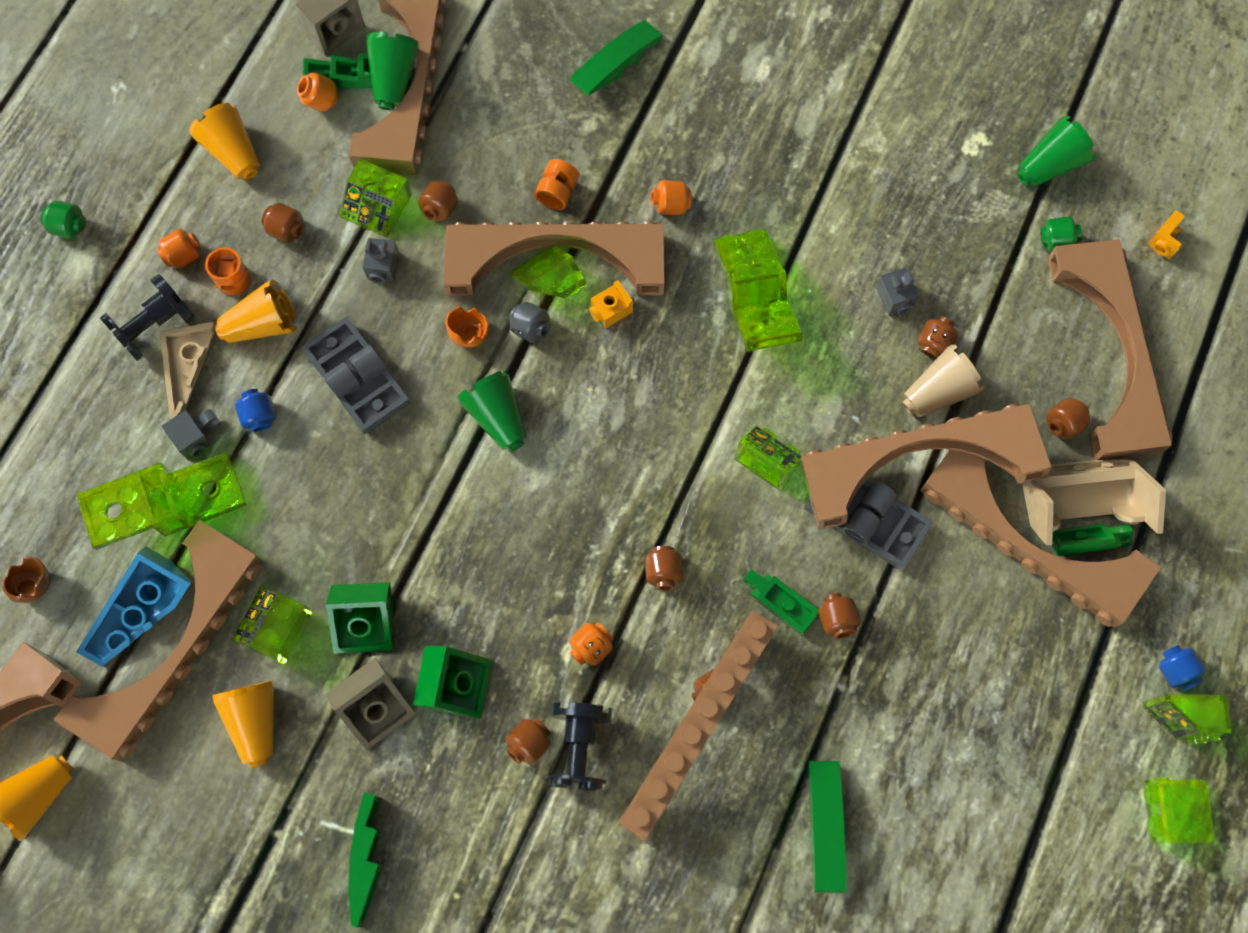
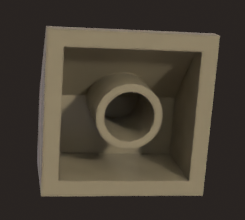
[295,0,365,56]
[326,658,416,750]

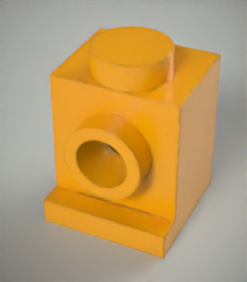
[589,280,633,329]

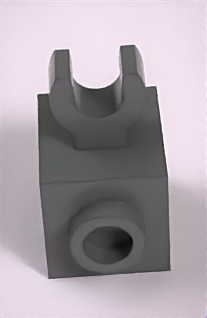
[362,238,399,283]
[876,268,919,316]
[162,409,221,460]

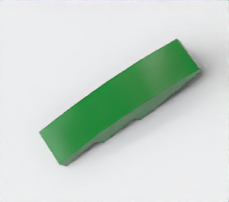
[569,19,663,96]
[302,53,411,89]
[808,761,847,893]
[348,792,383,928]

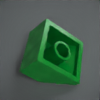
[326,582,393,654]
[413,646,492,719]

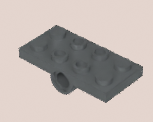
[301,316,411,434]
[804,480,934,571]

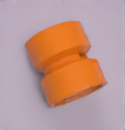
[534,159,580,210]
[205,247,251,296]

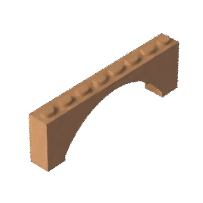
[349,0,448,175]
[444,222,664,296]
[1047,239,1172,460]
[801,404,1051,530]
[920,450,1161,628]
[54,520,263,762]
[618,610,778,843]
[0,642,82,732]

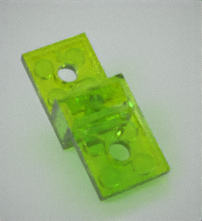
[713,229,802,352]
[76,452,247,550]

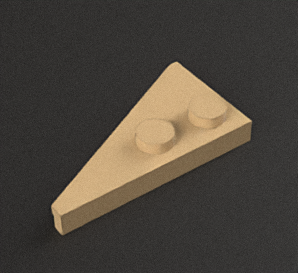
[160,322,215,420]

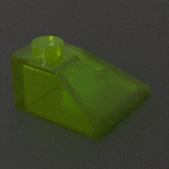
[508,245,587,298]

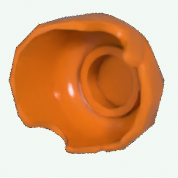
[445,306,490,348]

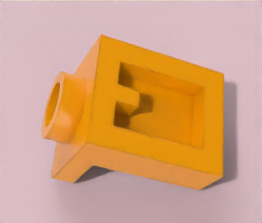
[1147,210,1185,259]

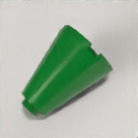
[366,32,419,111]
[1017,116,1097,187]
[457,371,527,452]

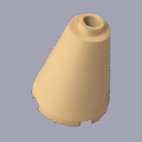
[902,344,985,417]

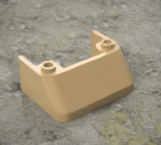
[1022,458,1166,546]

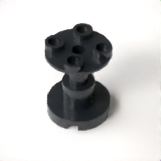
[99,274,195,362]
[545,702,612,791]

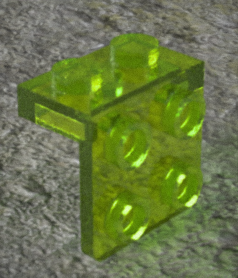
[1143,777,1214,843]

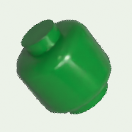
[41,201,86,239]
[1040,216,1082,253]

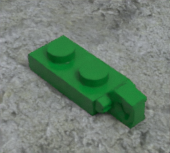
[1050,523,1133,556]
[742,569,819,636]

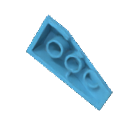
[76,546,192,667]

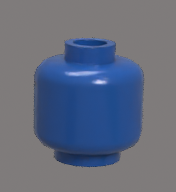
[235,389,276,433]
[1158,645,1206,692]

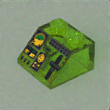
[340,159,412,238]
[734,425,802,492]
[232,587,312,664]
[1143,694,1232,745]

